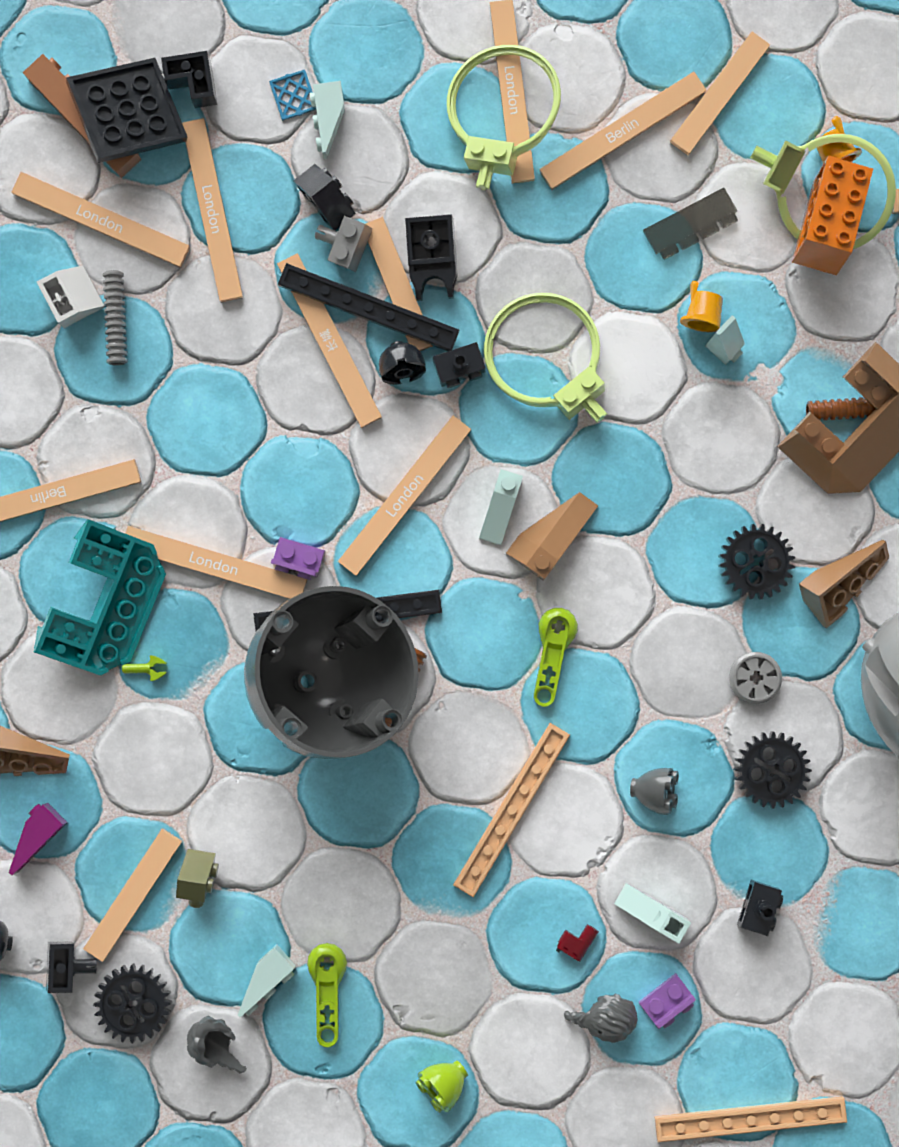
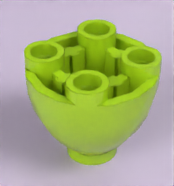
[415,1060,468,1113]

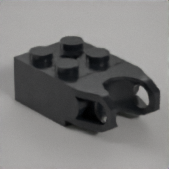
[405,214,458,301]

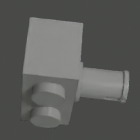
[315,216,373,272]

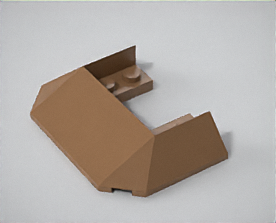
[777,342,899,494]

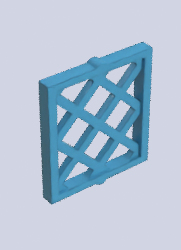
[269,69,316,121]

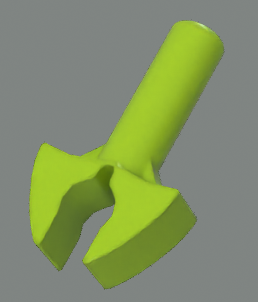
[122,655,167,681]

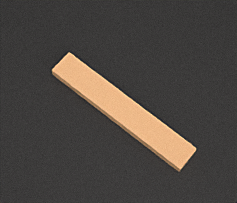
[670,32,770,155]
[366,217,433,351]
[83,829,182,962]

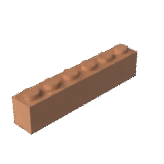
[23,54,142,178]

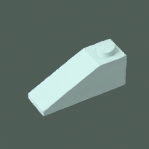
[706,316,745,365]
[479,469,523,545]

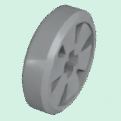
[729,652,782,704]

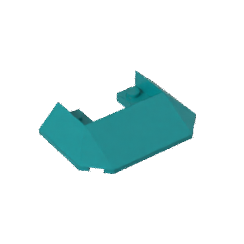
[33,519,166,676]

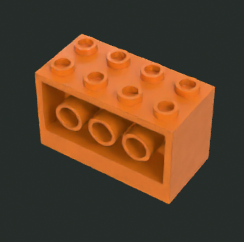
[792,156,873,276]

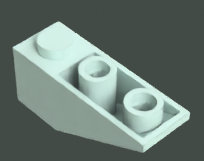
[310,81,345,159]
[614,883,691,943]
[238,945,296,1017]

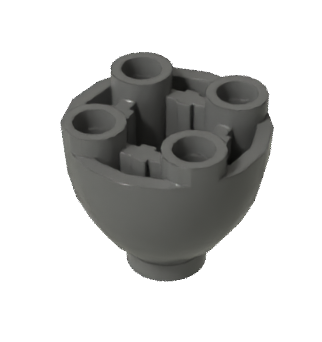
[630,768,679,815]

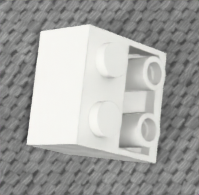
[37,266,105,328]

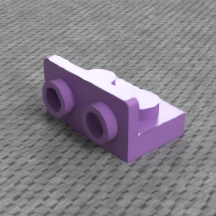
[271,537,325,580]
[639,973,696,1029]

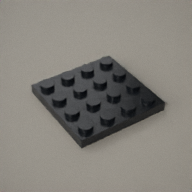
[66,58,188,163]

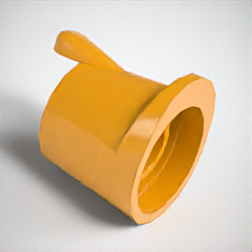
[817,116,862,163]
[680,281,723,332]

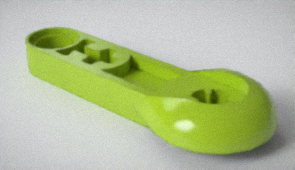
[534,608,578,707]
[307,943,347,1047]

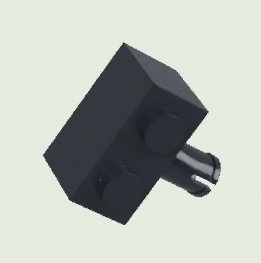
[433,342,486,388]
[737,879,783,936]
[46,941,97,993]

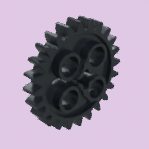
[718,524,795,600]
[733,731,812,809]
[93,963,172,1044]

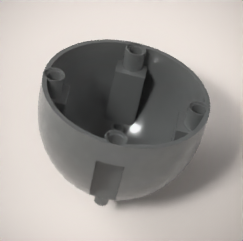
[244,586,419,759]

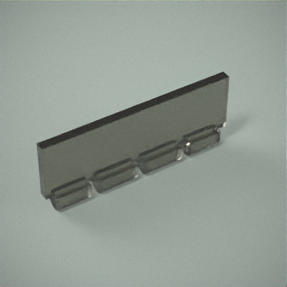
[643,187,738,260]

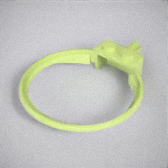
[447,45,561,190]
[750,134,896,249]
[484,293,607,423]

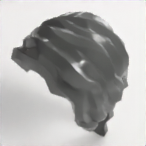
[564,993,638,1043]
[187,1016,247,1074]

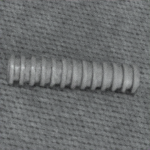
[103,270,128,365]

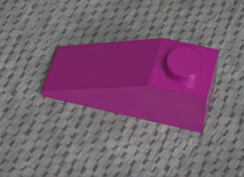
[9,803,68,875]

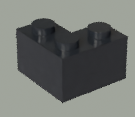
[161,51,218,108]
[294,164,356,230]

